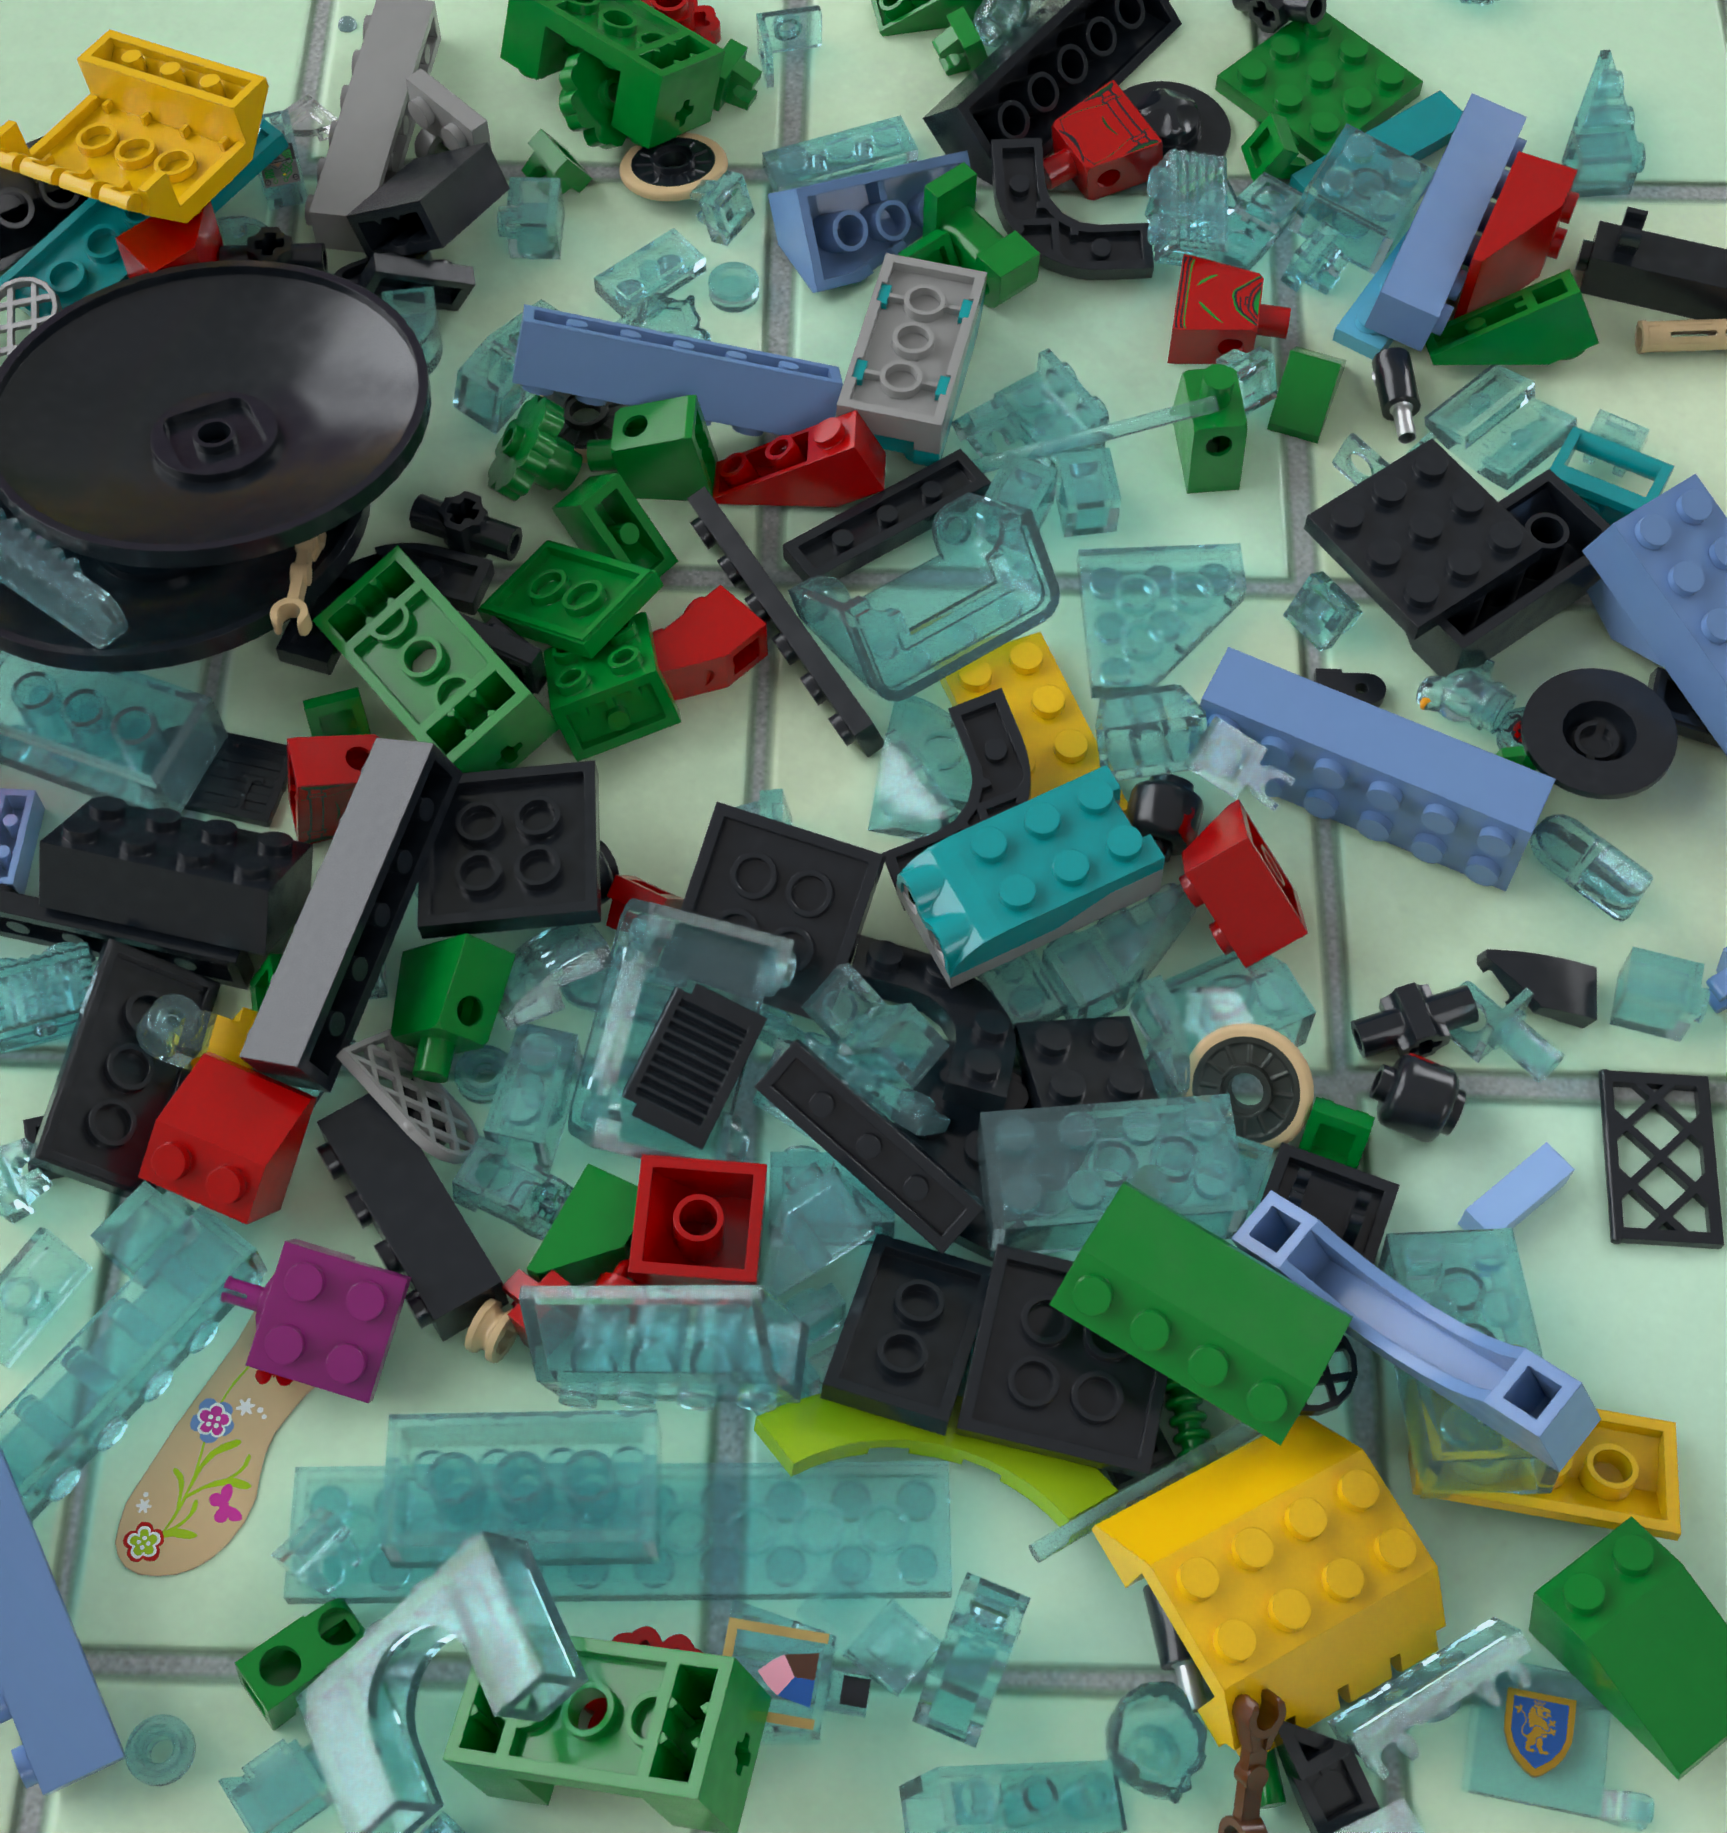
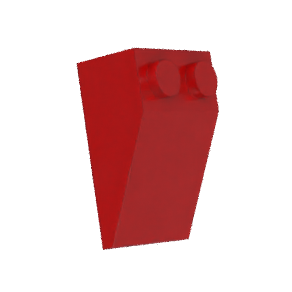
[1454,151,1580,319]

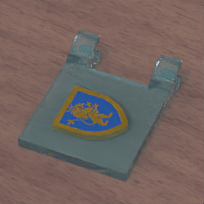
[1461,1654,1655,1831]

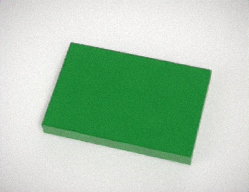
[477,540,664,659]

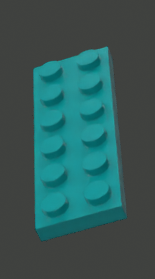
[0,118,289,317]

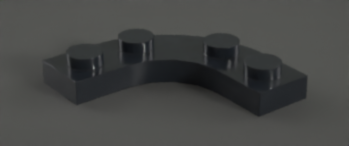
[990,138,1154,280]
[276,543,495,675]
[882,688,1031,911]
[845,935,1016,1115]

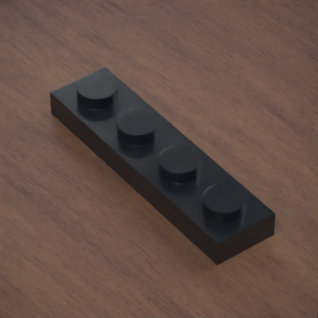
[783,448,991,593]
[754,1039,985,1254]

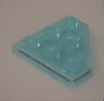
[1077,543,1247,698]

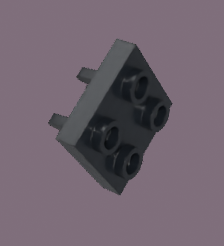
[1260,1142,1400,1264]

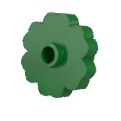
[559,50,629,149]
[488,395,583,501]

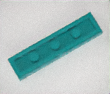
[1289,90,1463,218]

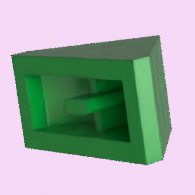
[1267,346,1346,444]

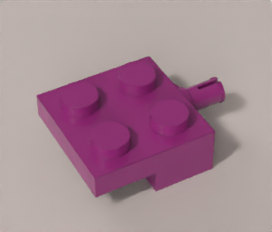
[220,1239,412,1403]

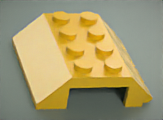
[0,29,269,223]
[1091,1415,1446,1757]

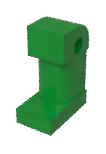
[923,162,1040,308]

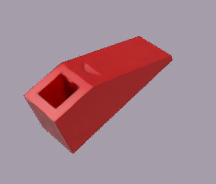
[713,410,886,507]
[653,584,768,701]

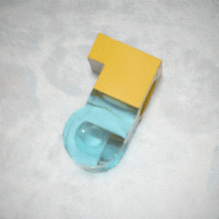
[136,993,258,1070]

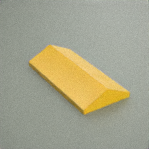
[1408,1381,1681,1541]

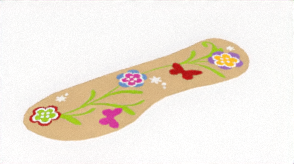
[115,1272,315,1576]

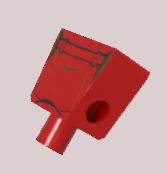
[1043,80,1163,201]
[287,734,380,844]

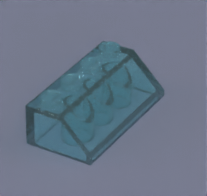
[519,1285,809,1412]

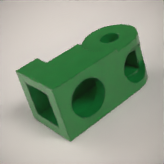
[235,1598,374,1731]

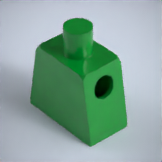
[1171,364,1248,494]
[586,395,718,501]
[390,933,516,1083]

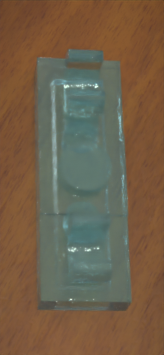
[1327,1617,1532,1779]

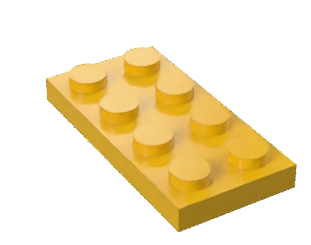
[938,631,1128,813]

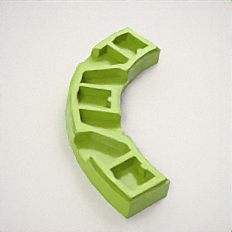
[754,1393,1119,1532]

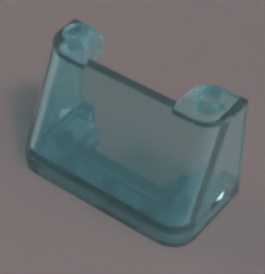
[788,492,1060,702]
[568,898,796,1162]

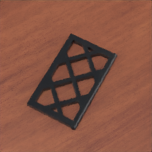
[1598,1069,1724,1249]

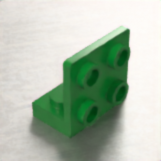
[544,612,681,762]

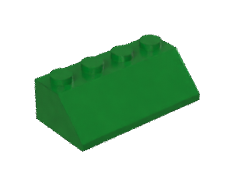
[1049,1181,1353,1446]

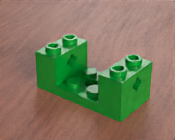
[500,0,725,149]
[312,545,560,773]
[442,1624,772,1833]

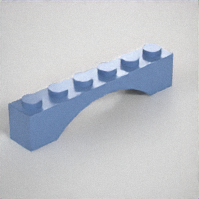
[1231,1190,1601,1473]

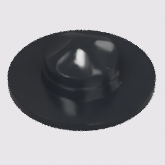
[1123,81,1231,184]
[1521,668,1678,800]

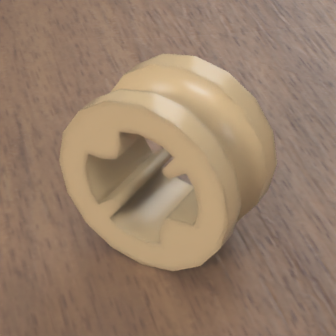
[464,1298,518,1363]

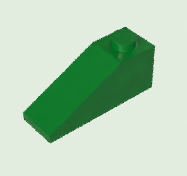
[1425,269,1599,365]

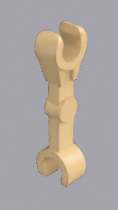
[270,532,326,636]

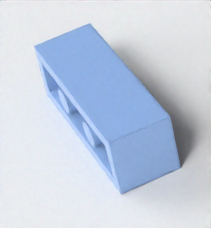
[0,788,45,894]
[1458,1142,1575,1252]

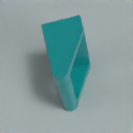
[1550,426,1675,525]

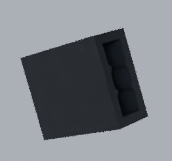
[346,142,510,260]

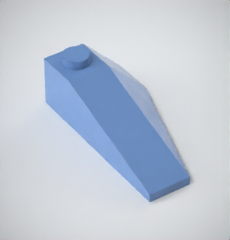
[768,150,977,293]

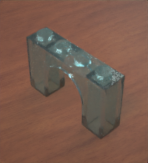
[296,1531,589,1833]

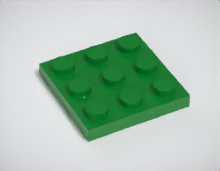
[1215,12,1423,162]

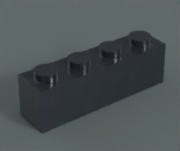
[316,1093,509,1342]

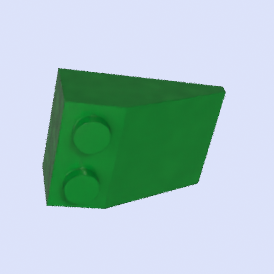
[1529,1516,1727,1780]

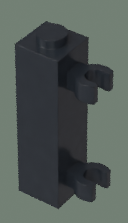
[1575,207,1727,320]

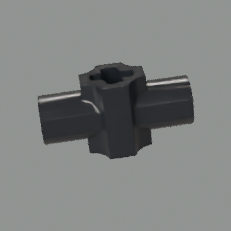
[1232,0,1327,33]
[219,227,328,272]
[409,491,523,561]
[1351,982,1479,1058]

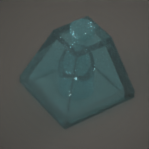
[1144,951,1316,1063]

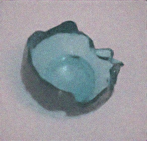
[1105,1681,1207,1804]

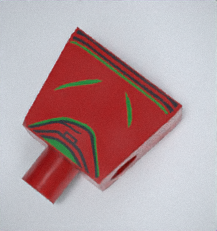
[1167,254,1291,364]

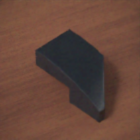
[1477,949,1597,1028]
[1274,1721,1380,1833]

